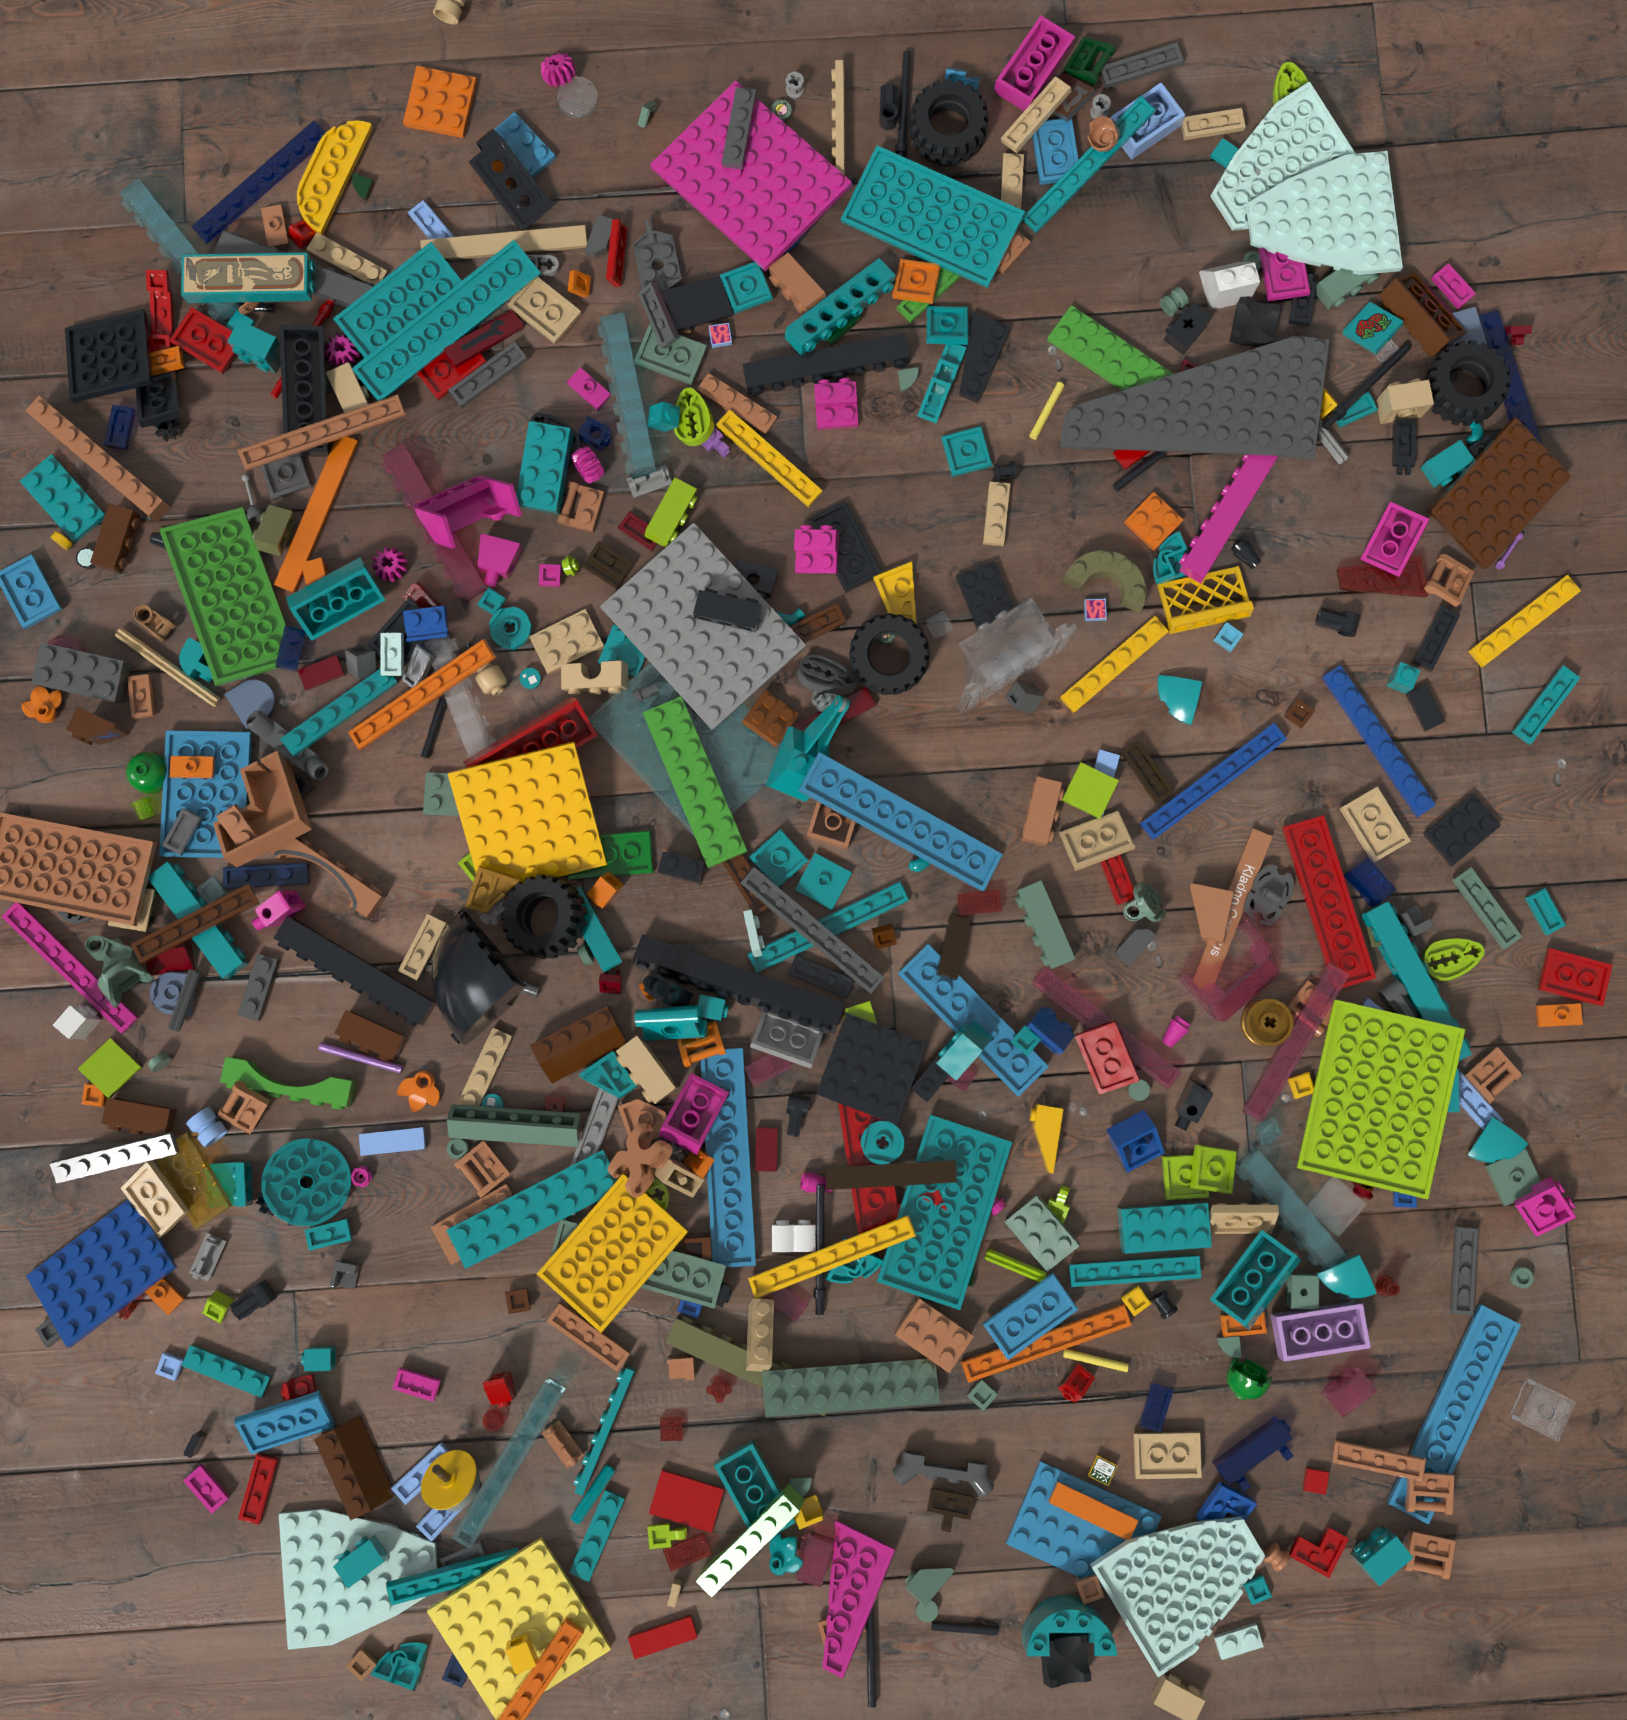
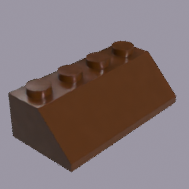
[1379,271,1467,357]
[530,1006,628,1084]
[314,1415,396,1521]

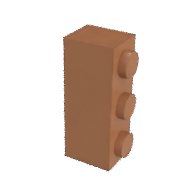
[769,253,826,314]
[1021,776,1064,846]

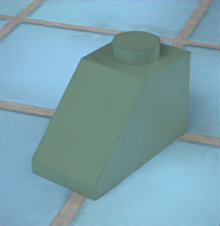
[905,1568,954,1607]

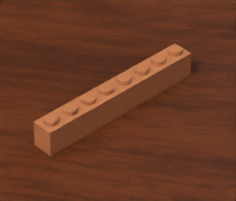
[25,396,171,523]

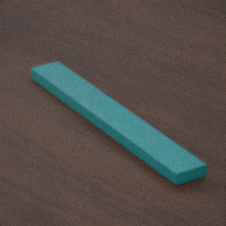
[1022,95,1156,234]
[747,881,910,973]

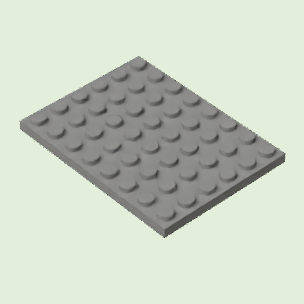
[600,523,806,731]

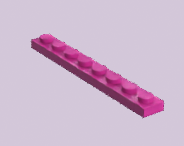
[1,902,139,1034]

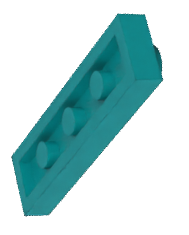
[1512,665,1580,745]
[181,1344,272,1398]
[569,1489,625,1582]

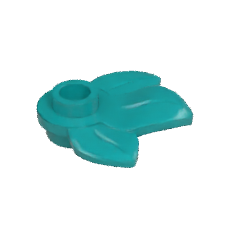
[769,1533,804,1576]

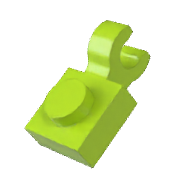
[1047,1185,1070,1224]
[647,1522,687,1549]

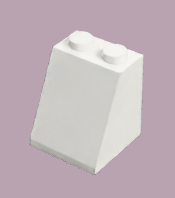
[1199,262,1260,311]

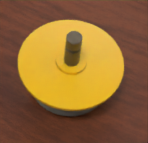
[421,1450,480,1512]

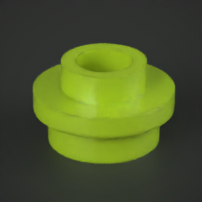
[562,555,579,576]

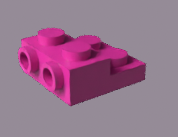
[814,378,858,430]
[794,525,839,574]
[1513,1177,1576,1237]

